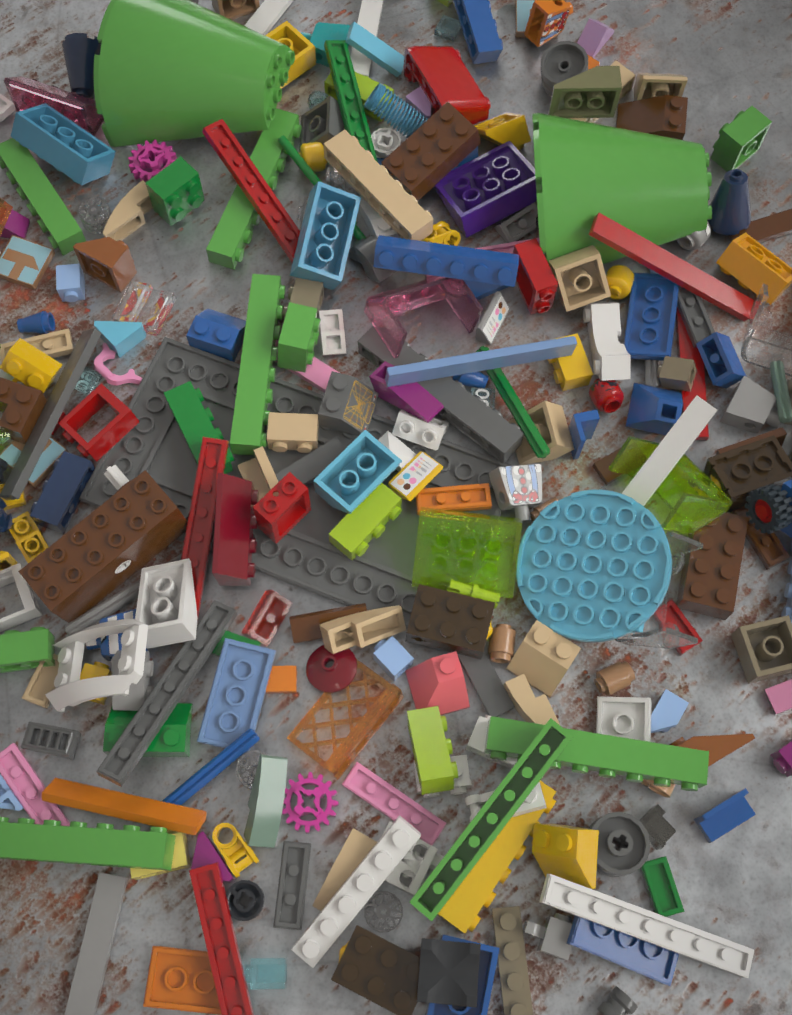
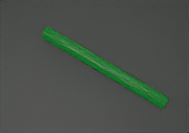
[476,346,550,459]

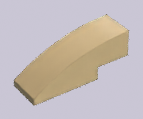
[103,180,153,241]
[319,605,406,654]
[503,674,560,725]
[312,828,377,911]

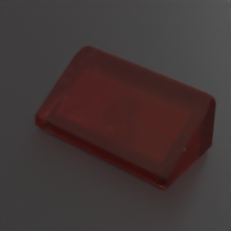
[241,590,293,647]

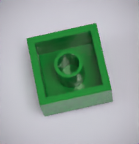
[146,156,205,226]

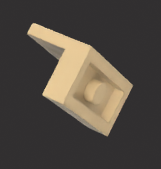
[238,446,279,500]

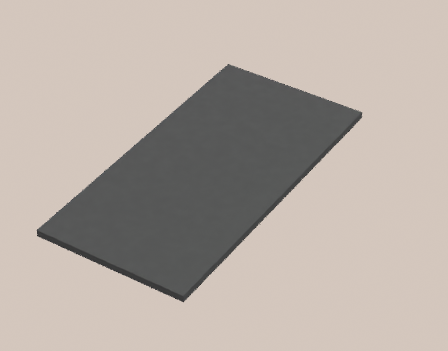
[79,337,514,630]

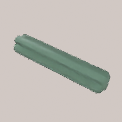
[770,360,792,423]

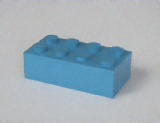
[11,103,116,186]
[290,181,361,290]

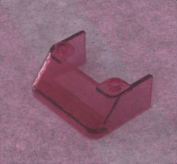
[364,277,483,358]

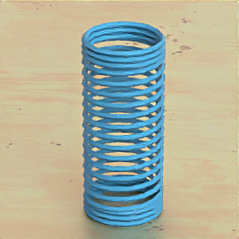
[364,83,428,138]

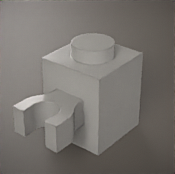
[523,913,572,960]

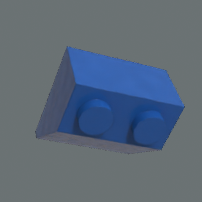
[186,308,246,362]

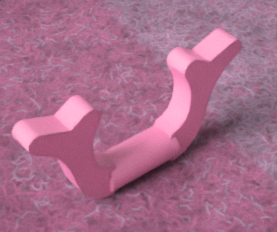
[94,343,143,386]

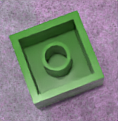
[711,106,772,172]
[278,302,321,372]

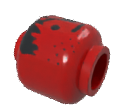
[589,378,624,413]

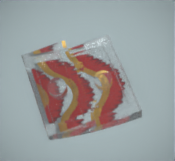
[112,281,177,336]

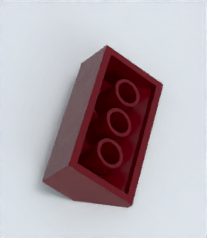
[212,473,259,586]

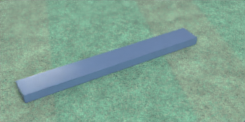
[385,336,577,387]

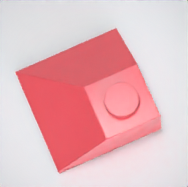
[405,651,470,716]

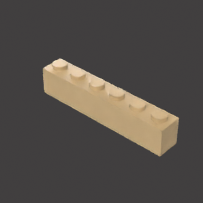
[324,130,433,241]

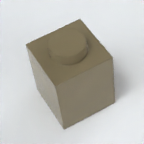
[657,356,697,392]

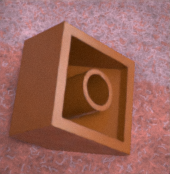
[73,237,137,293]

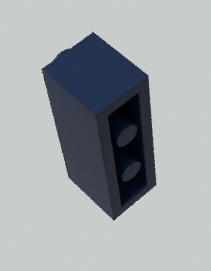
[30,451,95,535]

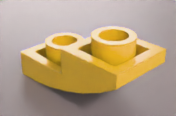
[9,511,49,563]

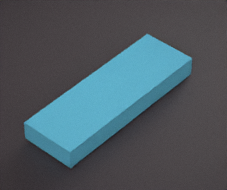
[345,21,404,77]

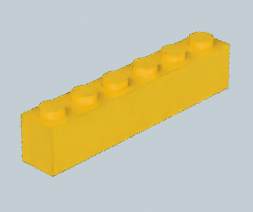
[438,780,556,934]

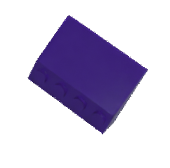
[434,141,537,238]

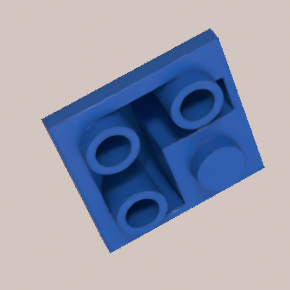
[625,383,683,435]

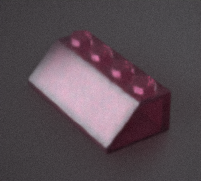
[4,76,104,137]

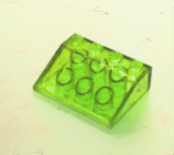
[411,507,522,598]

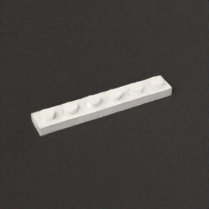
[291,815,421,968]

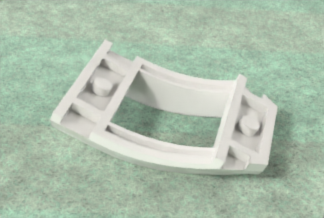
[45,618,148,712]

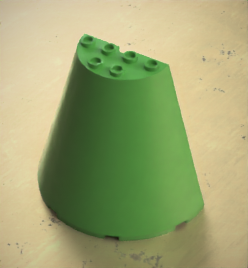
[94,0,295,147]
[532,113,712,266]

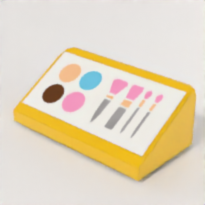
[388,451,443,501]

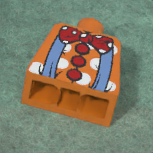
[524,0,573,47]

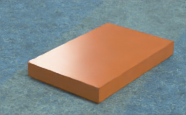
[143,946,222,1015]

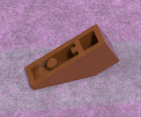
[669,734,755,767]

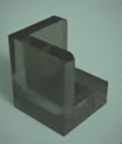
[639,804,676,850]

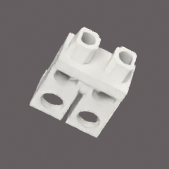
[382,821,443,896]

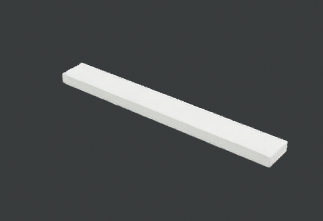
[539,874,754,978]

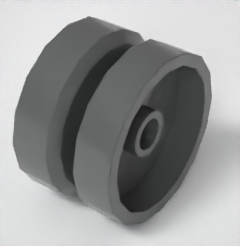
[541,41,588,97]
[588,812,651,877]

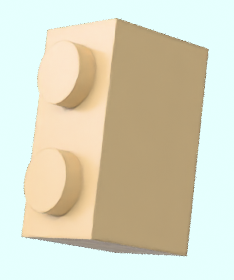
[267,412,319,453]

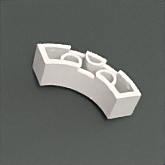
[583,302,631,381]

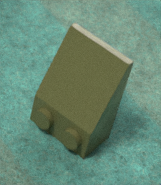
[548,65,622,118]

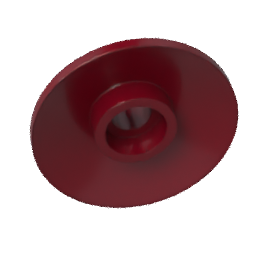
[306,645,357,693]

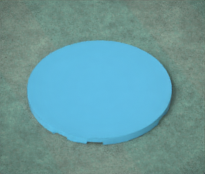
[516,490,672,642]

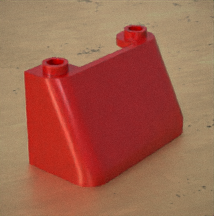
[404,46,491,125]

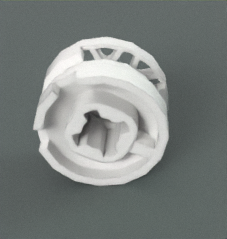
[371,127,401,158]

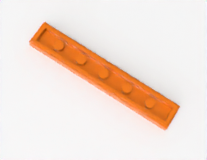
[42,778,206,836]

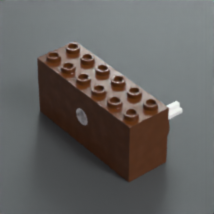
[18,465,188,623]

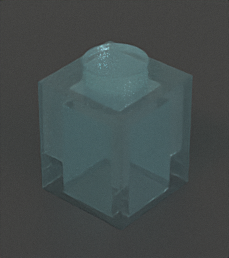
[245,958,287,990]

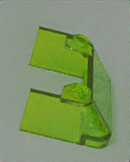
[608,436,733,534]

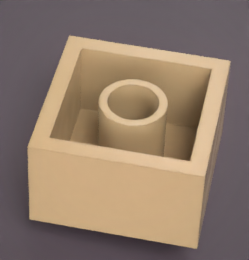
[549,245,611,312]

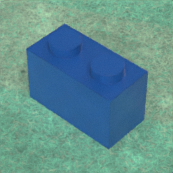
[696,332,747,389]

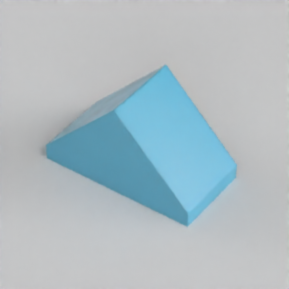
[94,321,146,358]

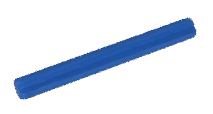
[162,729,260,805]

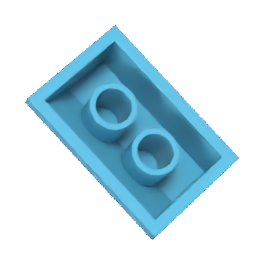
[313,430,402,514]

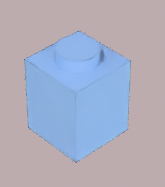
[56,263,85,302]
[373,636,414,681]

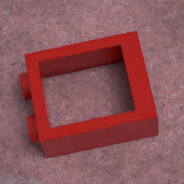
[513,238,558,315]
[58,383,140,462]
[253,472,311,544]

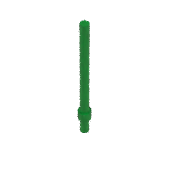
[278,135,367,240]

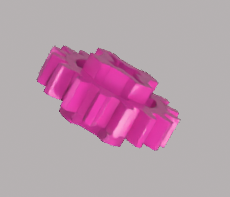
[128,139,177,182]
[282,772,339,834]

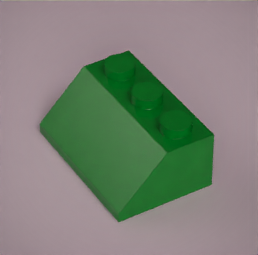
[103,703,193,757]

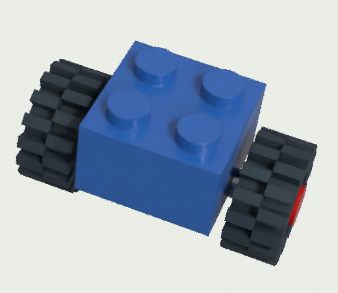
[745,480,792,538]

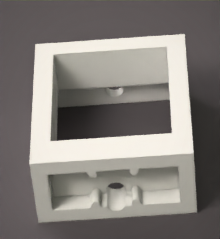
[0,563,42,632]

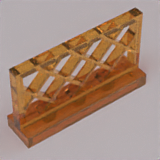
[287,659,404,780]

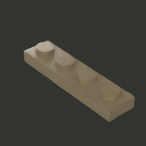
[491,906,533,1015]

